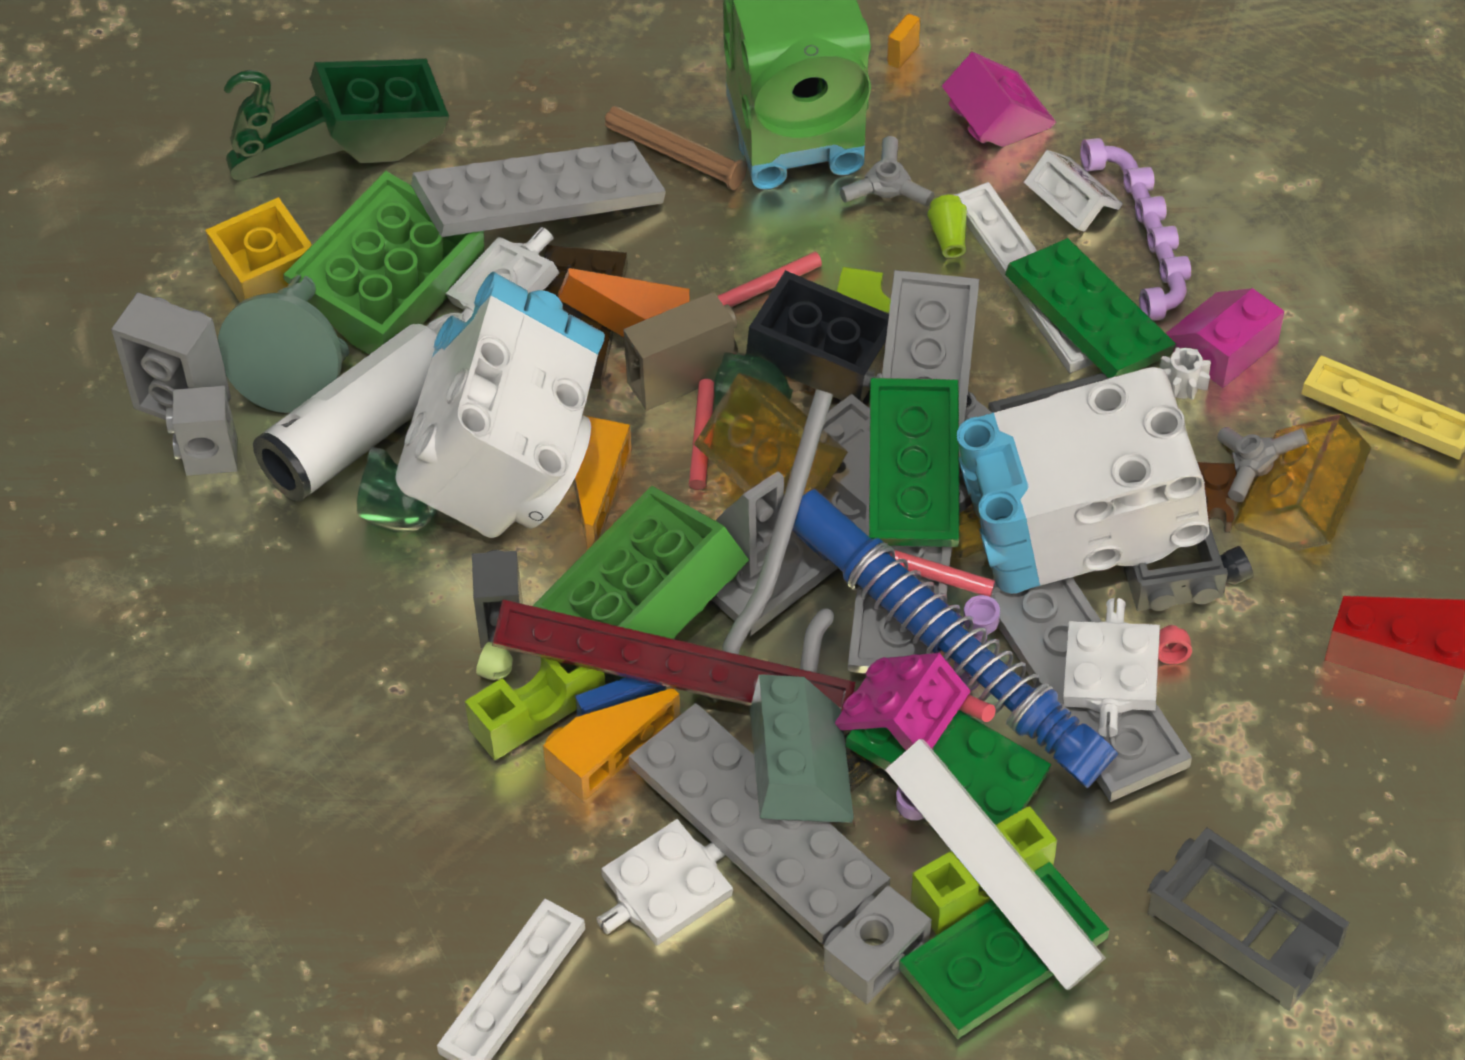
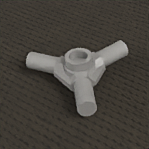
[839,136,934,207]
[1217,427,1309,502]

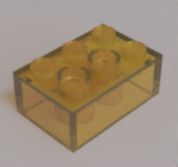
[694,373,848,495]

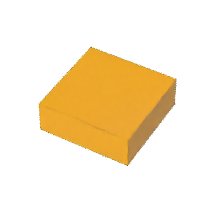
[887,13,920,69]

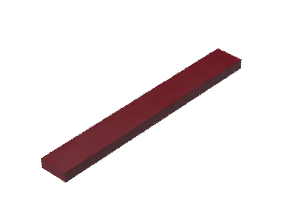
[492,599,856,712]

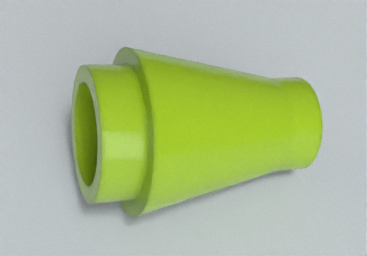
[927,195,967,258]

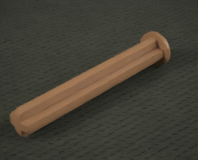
[604,106,747,190]

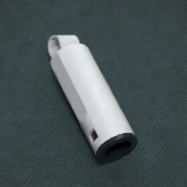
[253,313,465,501]

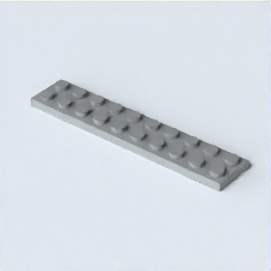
[848,270,980,673]

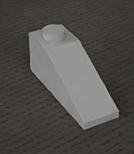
[716,471,784,578]

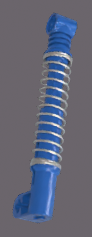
[792,489,1119,788]

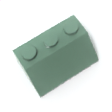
[750,674,854,823]

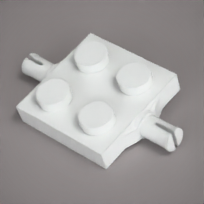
[445,227,559,322]
[1063,598,1160,737]
[596,819,733,946]

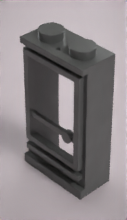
[1123,521,1228,611]
[1147,827,1350,1011]

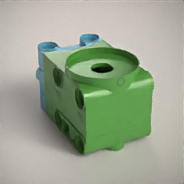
[723,0,871,190]

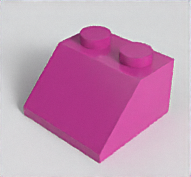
[942,51,1056,147]
[1166,288,1285,388]

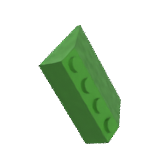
[283,171,485,355]
[533,485,749,680]

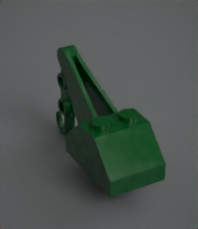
[224,58,449,180]

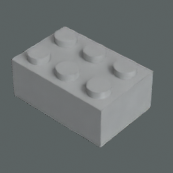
[111,292,231,420]

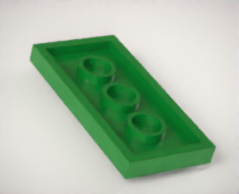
[1005,238,1176,379]
[869,378,959,547]
[845,710,1052,825]
[899,862,1110,1039]

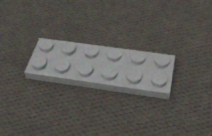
[411,141,666,237]
[991,577,1192,802]
[629,703,890,944]

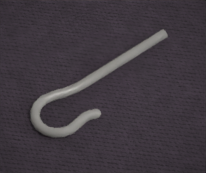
[722,389,834,673]

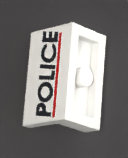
[1024,150,1123,232]

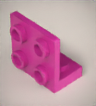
[835,653,971,751]

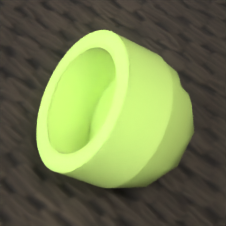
[476,642,513,680]

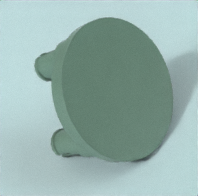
[218,275,349,413]

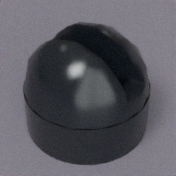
[1220,546,1254,584]

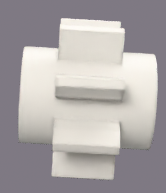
[1160,347,1211,400]

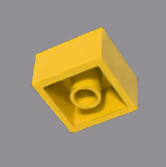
[205,197,312,303]

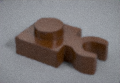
[1198,462,1238,533]

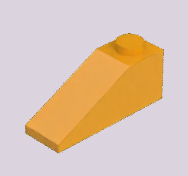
[573,415,632,549]
[543,688,681,802]

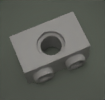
[166,386,238,476]
[824,885,931,1005]

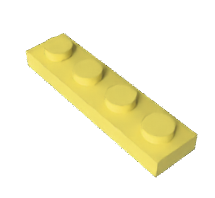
[1301,355,1465,460]

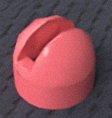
[1158,625,1192,664]

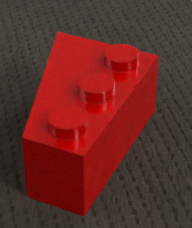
[1324,596,1465,700]

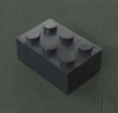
[745,270,889,402]

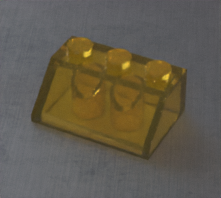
[1233,413,1372,551]

